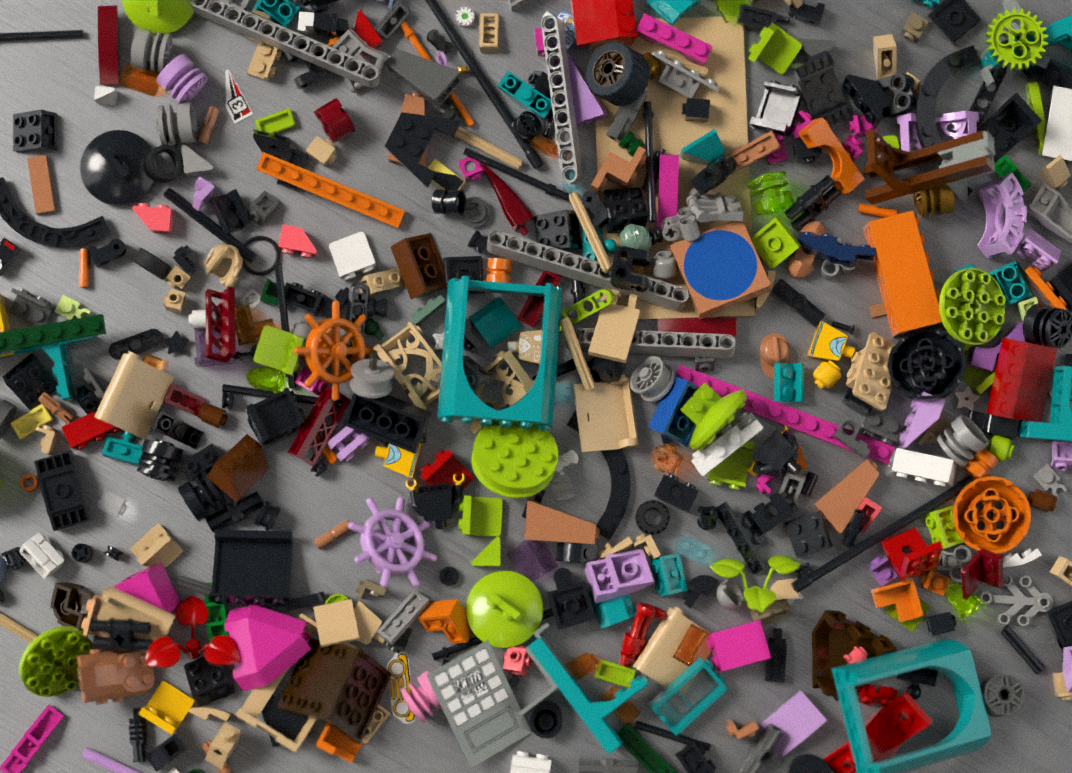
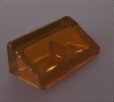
[120,63,159,96]
[600,685,641,724]

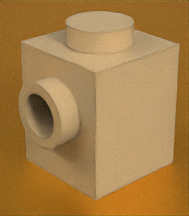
[306,136,337,167]

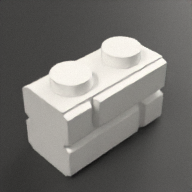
[19,532,65,580]
[510,751,552,773]

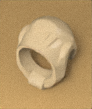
[204,244,243,287]

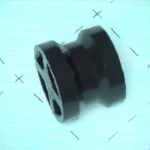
[467,230,488,254]
[71,543,93,563]

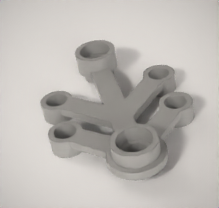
[976,574,1053,626]

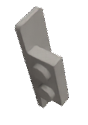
[651,50,720,98]

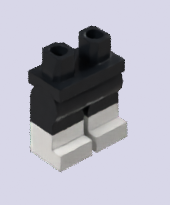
[298,11,349,38]

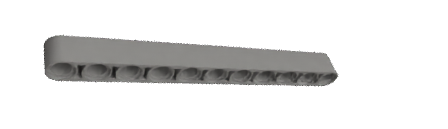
[190,0,380,88]
[486,230,689,311]

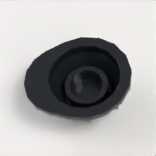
[530,701,563,739]

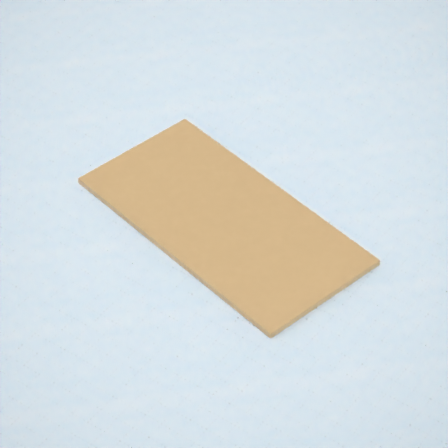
[593,16,755,320]

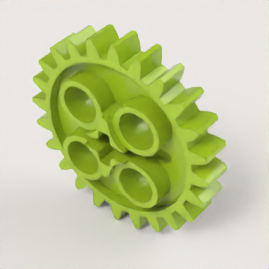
[985,8,1048,71]

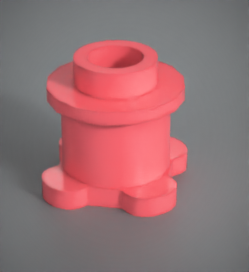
[843,646,868,664]

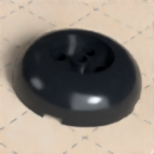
[888,327,966,402]

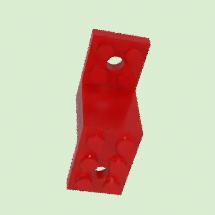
[823,692,932,773]

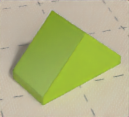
[470,536,501,566]

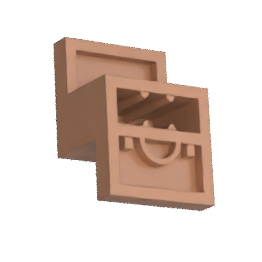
[590,146,647,195]

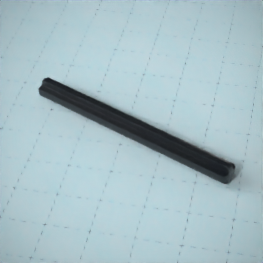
[163,188,257,263]

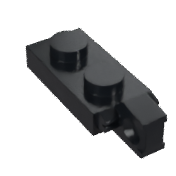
[765,628,787,683]

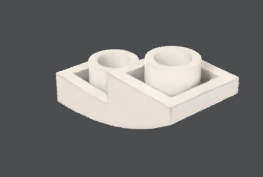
[1002,548,1042,567]

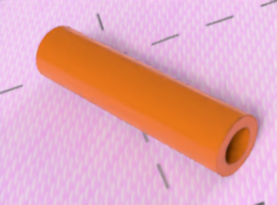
[858,203,897,217]
[79,249,89,288]

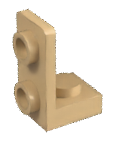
[357,268,404,298]

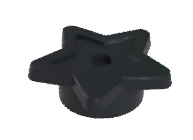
[164,331,189,355]

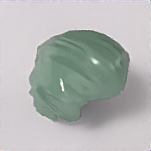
[620,224,652,251]

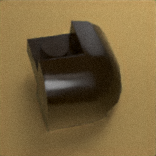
[50,582,96,631]

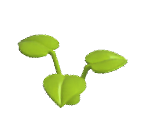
[709,555,801,613]

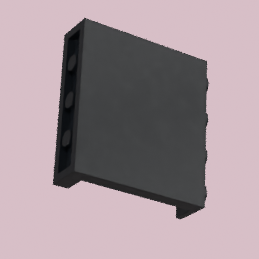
[209,529,294,606]

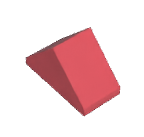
[848,497,882,534]

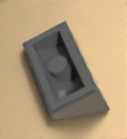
[374,0,410,41]

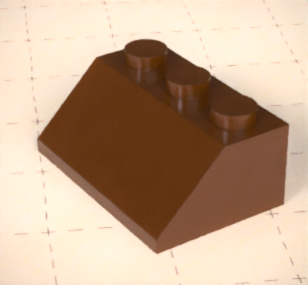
[390,233,445,300]
[207,434,270,502]

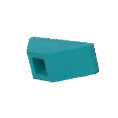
[497,71,552,119]

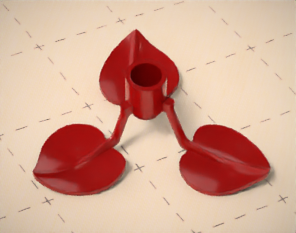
[146,596,240,668]

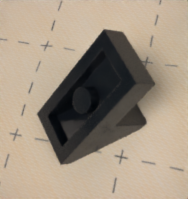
[252,129,291,154]
[322,287,349,319]

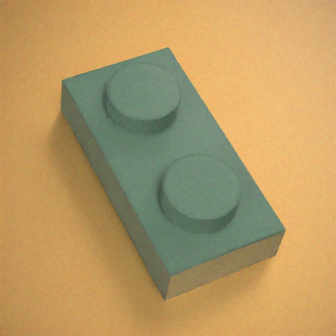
[411,295,446,326]

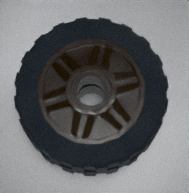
[586,42,650,106]

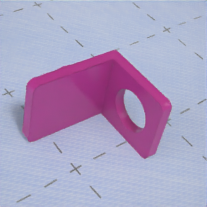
[458,157,483,182]

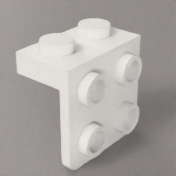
[329,232,377,280]

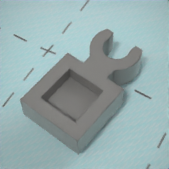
[1032,464,1067,498]

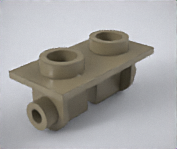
[750,599,792,626]

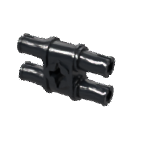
[784,175,841,232]
[90,618,153,653]

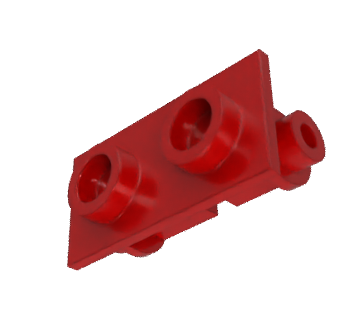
[857,684,898,707]

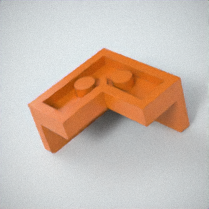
[871,579,923,622]
[418,599,473,644]
[315,724,363,763]

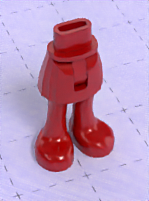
[619,602,667,667]

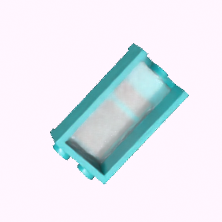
[647,657,728,736]

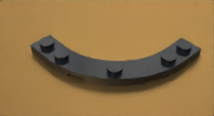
[914,45,981,162]
[0,177,111,248]
[566,410,630,540]

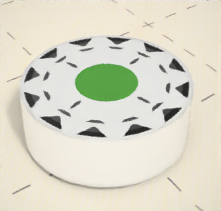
[455,7,474,27]

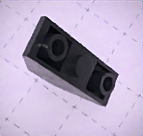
[842,74,886,129]
[151,410,203,449]

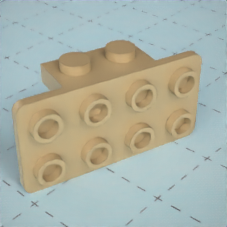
[846,332,895,411]

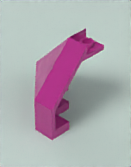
[224,604,311,691]

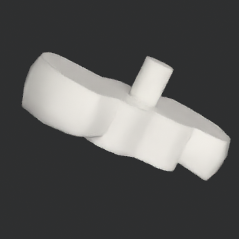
[555,449,579,473]

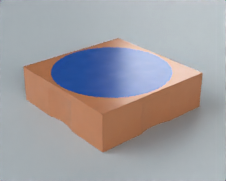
[670,221,771,320]

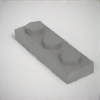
[377,589,430,645]

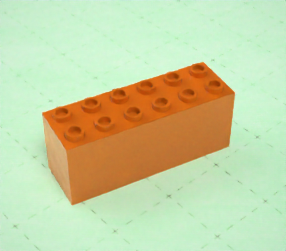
[864,211,942,337]

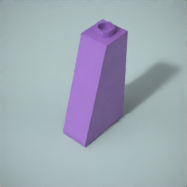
[554,55,609,127]

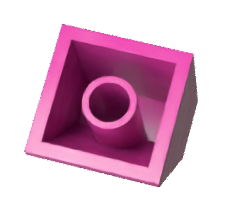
[114,562,181,613]
[706,620,771,672]

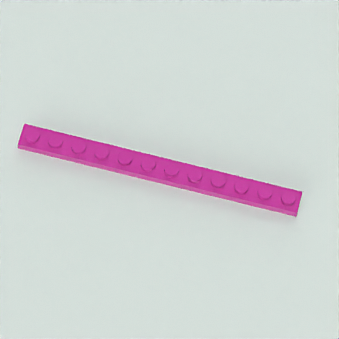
[675,364,895,465]

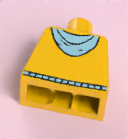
[807,321,855,363]
[375,442,422,479]

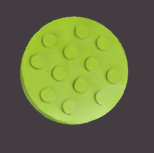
[471,423,558,498]

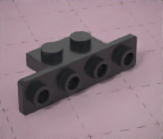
[1023,59,1072,89]
[716,502,769,574]

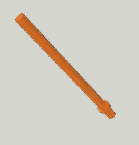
[399,21,475,127]

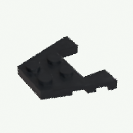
[385,112,461,188]

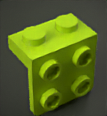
[748,23,802,74]
[253,325,306,375]
[458,495,503,537]

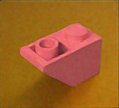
[133,203,174,234]
[278,224,318,258]

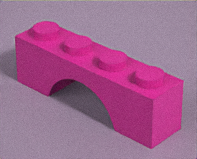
[637,14,713,66]

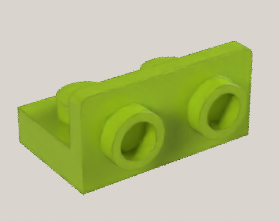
[924,505,963,549]

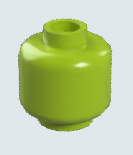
[985,435,1015,462]

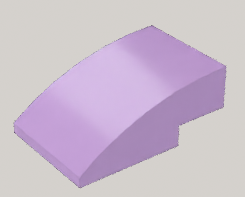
[585,549,654,603]
[757,690,827,758]

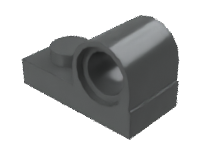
[832,420,871,458]

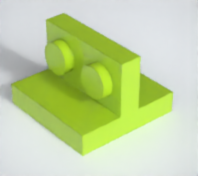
[751,216,801,270]

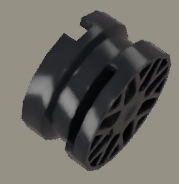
[511,111,542,142]
[254,501,281,531]

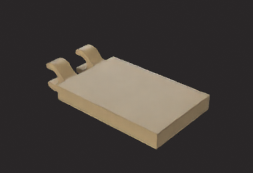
[588,289,640,363]

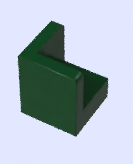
[260,279,285,308]

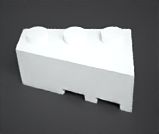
[892,448,959,487]

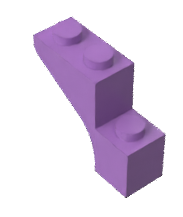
[966,322,1026,372]

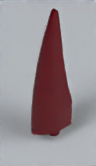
[479,163,535,236]

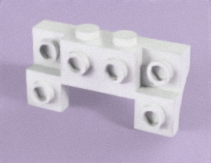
[691,412,763,476]

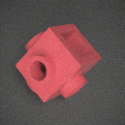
[503,645,533,677]

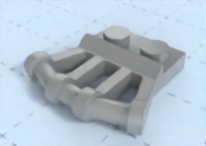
[332,28,389,93]
[686,188,743,222]

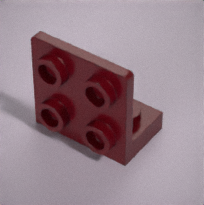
[960,548,1004,600]

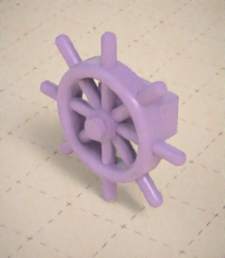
[348,497,437,588]

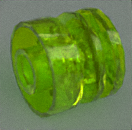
[747,171,795,215]

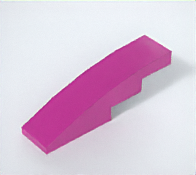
[657,154,679,234]
[0,705,64,773]

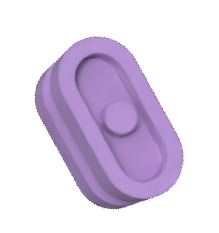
[326,426,370,462]

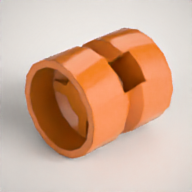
[486,258,512,283]
[962,448,999,479]

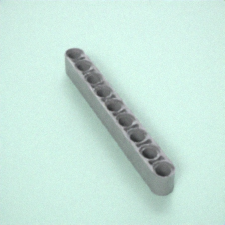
[541,15,583,184]
[564,327,736,358]

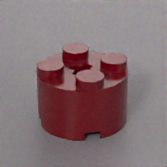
[313,98,356,143]

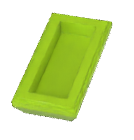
[254,108,296,134]
[594,659,637,688]

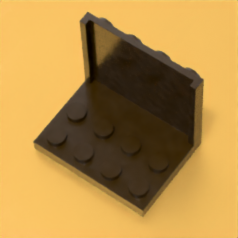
[277,638,392,744]

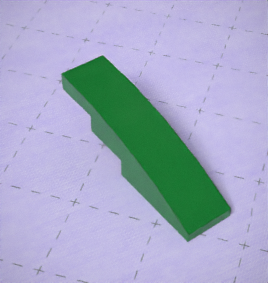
[204,582,230,644]

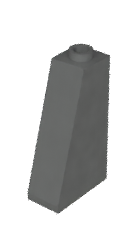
[385,49,463,108]

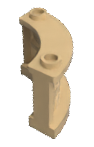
[373,322,442,410]
[470,349,535,434]

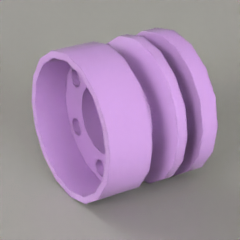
[156,54,208,104]

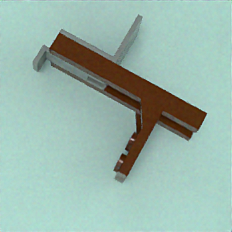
[864,129,995,205]

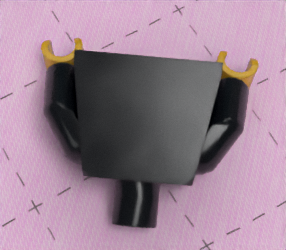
[746,425,802,476]
[406,473,465,529]

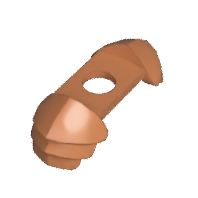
[787,221,827,279]

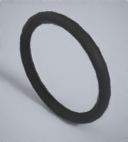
[241,236,280,276]

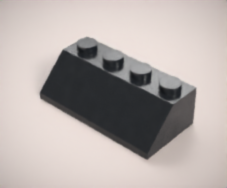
[343,393,432,453]

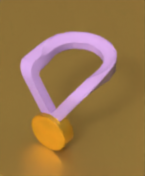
[436,51,468,74]

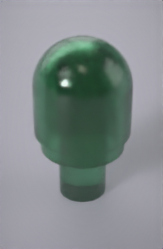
[364,317,385,340]

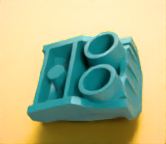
[251,0,302,32]
[646,0,700,26]
[989,260,1033,307]
[468,296,522,349]
[588,591,636,629]

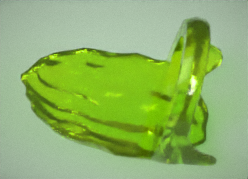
[246,367,284,394]
[946,583,985,623]

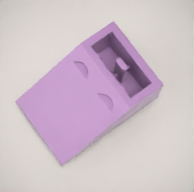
[1015,228,1062,272]
[898,392,945,449]

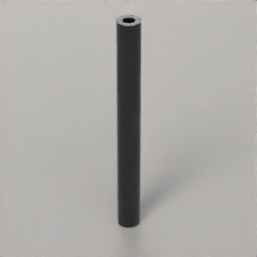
[635,721,711,751]

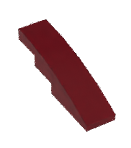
[98,5,120,85]
[517,258,569,328]
[657,317,737,337]
[163,384,207,417]

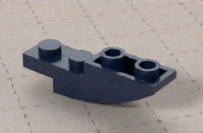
[798,232,876,266]

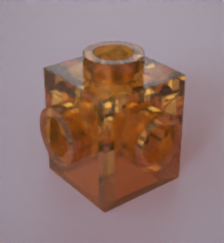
[651,444,684,474]

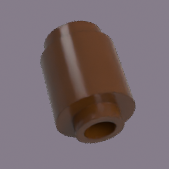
[198,404,228,428]
[1027,488,1058,512]

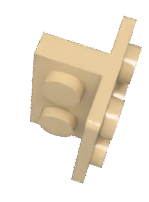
[130,524,184,569]

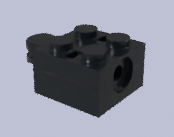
[547,568,595,630]

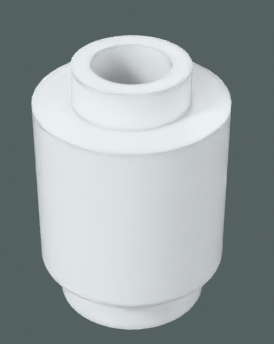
[189,310,217,329]

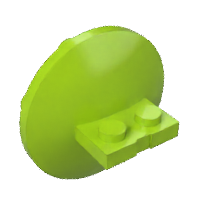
[122,0,197,34]
[939,268,1006,345]
[680,382,747,451]
[466,571,543,648]
[19,626,94,697]

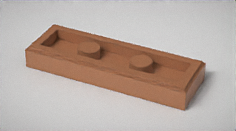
[723,130,782,175]
[27,155,56,215]

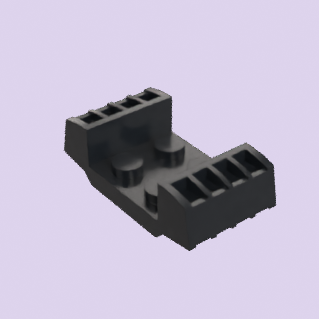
[791,50,854,126]
[34,450,93,532]

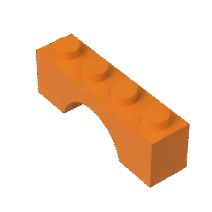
[798,117,864,194]

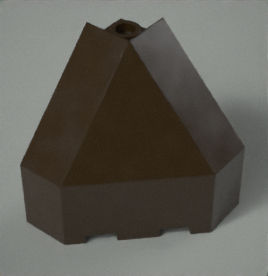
[812,610,898,702]

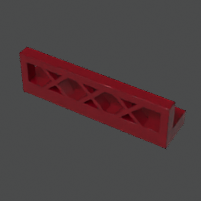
[205,287,236,363]
[287,386,351,467]

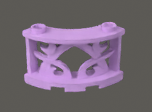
[897,110,979,163]
[977,172,1027,259]

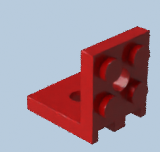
[881,527,943,582]

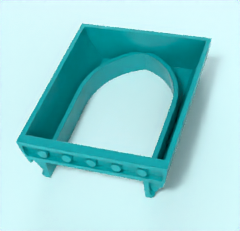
[437,276,563,431]
[832,639,992,773]

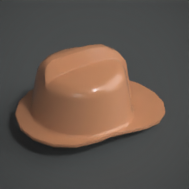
[759,333,791,379]

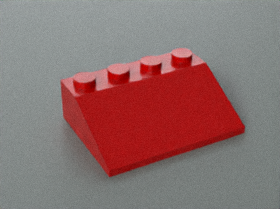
[571,0,637,47]
[986,337,1057,422]

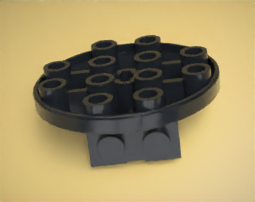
[80,130,157,206]

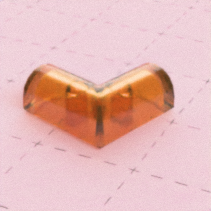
[235,304,275,346]

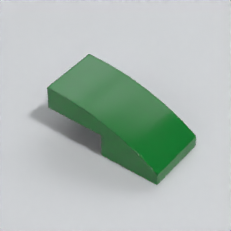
[994,155,1032,193]

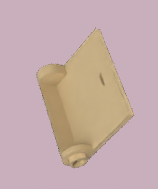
[94,351,174,439]
[573,375,639,453]
[96,586,176,654]
[633,606,712,697]

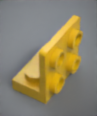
[139,681,195,735]

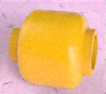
[813,360,841,390]

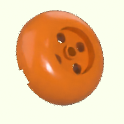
[953,476,1031,554]

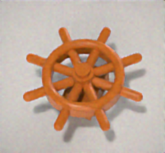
[293,300,373,401]

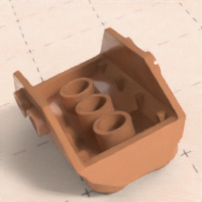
[77,649,155,705]

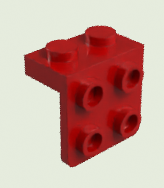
[420,449,474,489]

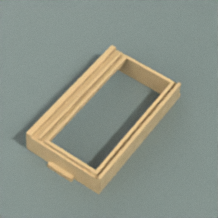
[235,613,356,753]

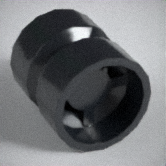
[431,189,466,215]

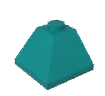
[680,129,725,165]

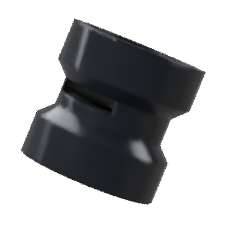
[367,298,388,318]

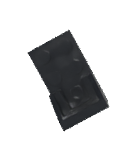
[977,92,1042,164]

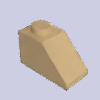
[873,34,897,80]
[1038,155,1071,190]

